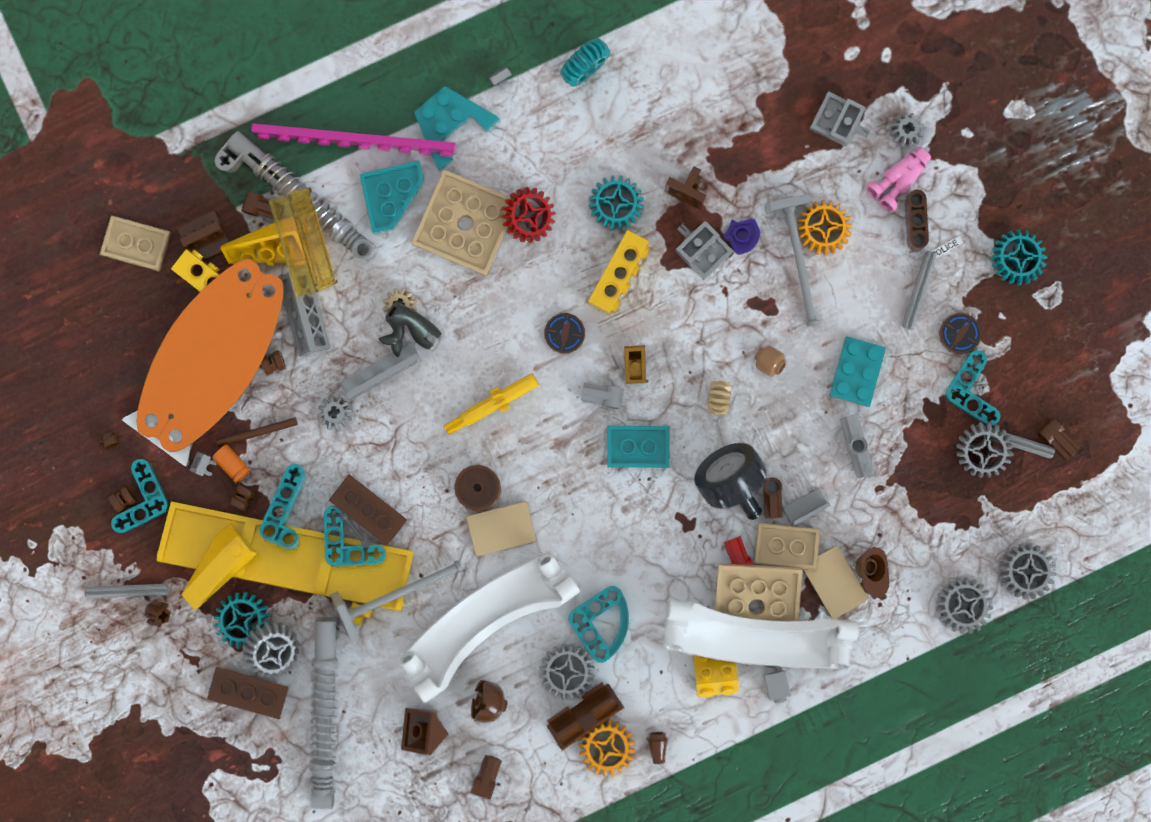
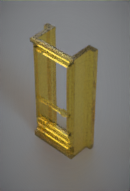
[269,187,338,297]

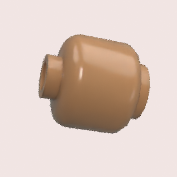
[754,346,786,377]

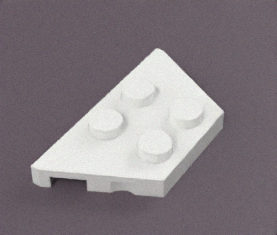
[122,411,193,467]

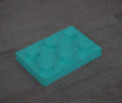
[829,336,886,407]
[607,426,670,468]

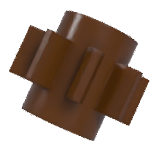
[144,600,171,627]

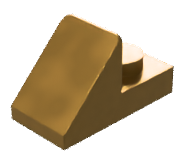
[624,345,646,384]

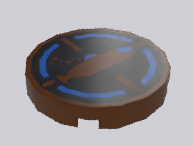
[544,313,585,354]
[939,313,981,354]

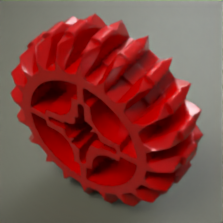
[501,187,556,243]

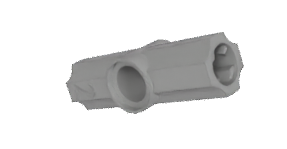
[840,414,875,479]

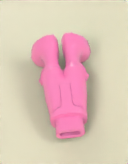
[866,147,931,212]

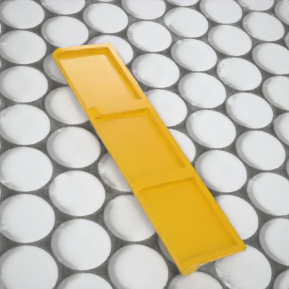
[157,502,414,612]

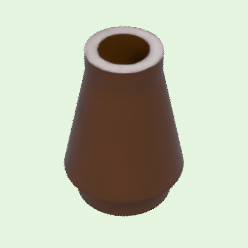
[647,732,668,764]

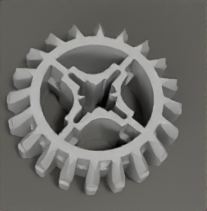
[956,422,1014,478]
[999,543,1056,600]
[936,577,993,634]
[243,621,300,678]
[539,644,595,700]

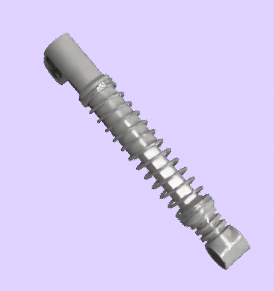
[215,131,376,261]
[310,617,340,809]

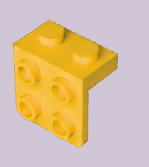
[692,655,739,698]

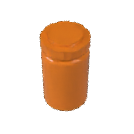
[212,444,251,484]

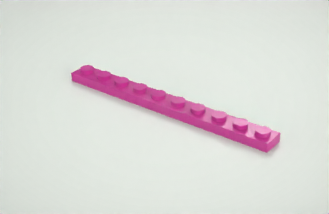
[251,123,457,157]

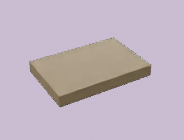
[100,215,171,272]
[466,501,537,557]
[754,523,821,571]
[803,545,869,619]

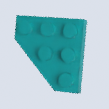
[359,160,424,234]

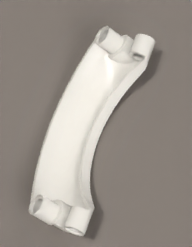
[398,553,580,703]
[664,600,859,669]

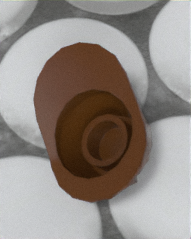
[856,547,889,598]

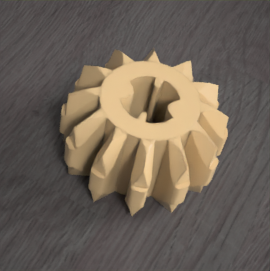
[382,288,417,312]
[708,380,731,416]

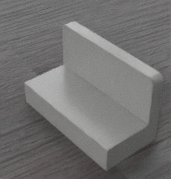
[782,488,831,526]

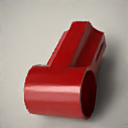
[723,536,754,565]

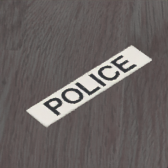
[932,236,963,258]

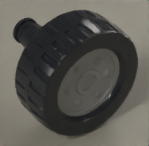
[694,443,767,520]

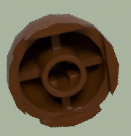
[471,680,508,723]

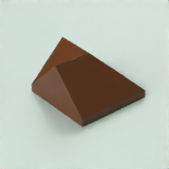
[401,708,449,755]

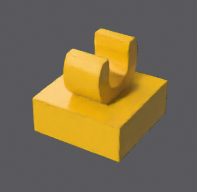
[350,602,374,625]

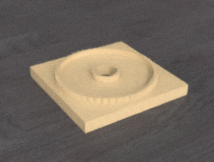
[411,169,519,277]
[714,563,803,621]

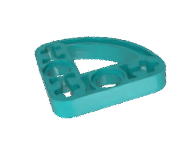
[569,586,629,663]

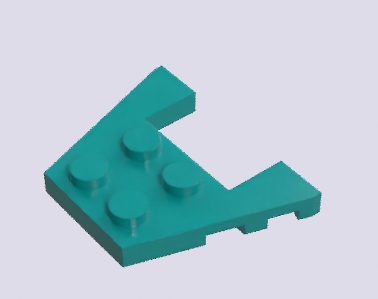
[414,86,500,171]

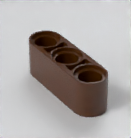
[905,189,929,252]

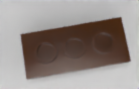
[329,474,408,546]
[207,667,289,719]
[547,682,625,751]

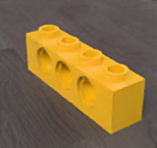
[588,230,651,316]
[171,249,252,298]

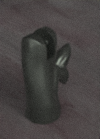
[378,302,442,357]

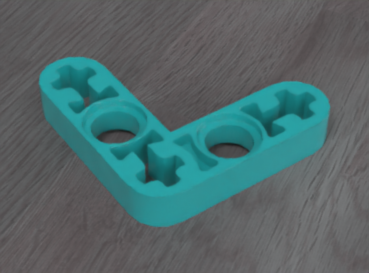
[945,350,1000,426]
[111,459,169,533]
[324,506,386,567]

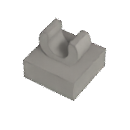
[487,67,511,91]
[189,451,217,476]

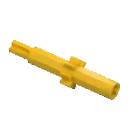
[443,373,539,435]

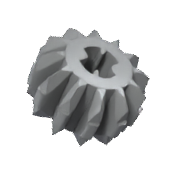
[889,113,925,148]
[317,396,353,431]

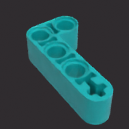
[259,464,306,551]

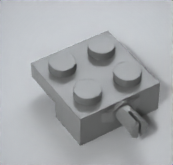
[810,91,871,147]
[675,221,734,281]

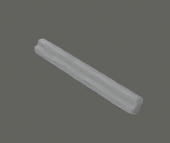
[902,251,937,330]
[975,425,1055,458]
[85,584,168,598]

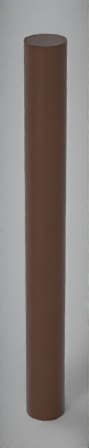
[216,417,298,447]

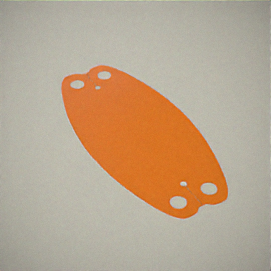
[136,259,284,452]

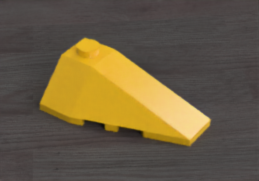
[220,215,313,266]
[181,523,258,610]

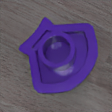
[723,219,760,255]

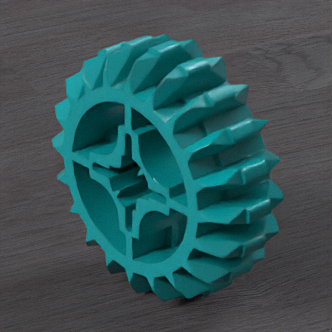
[560,38,611,87]
[589,175,644,231]
[990,230,1047,285]
[214,592,271,649]

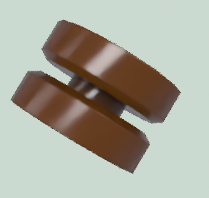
[454,465,501,512]

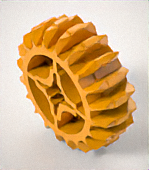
[797,200,852,256]
[579,719,635,777]

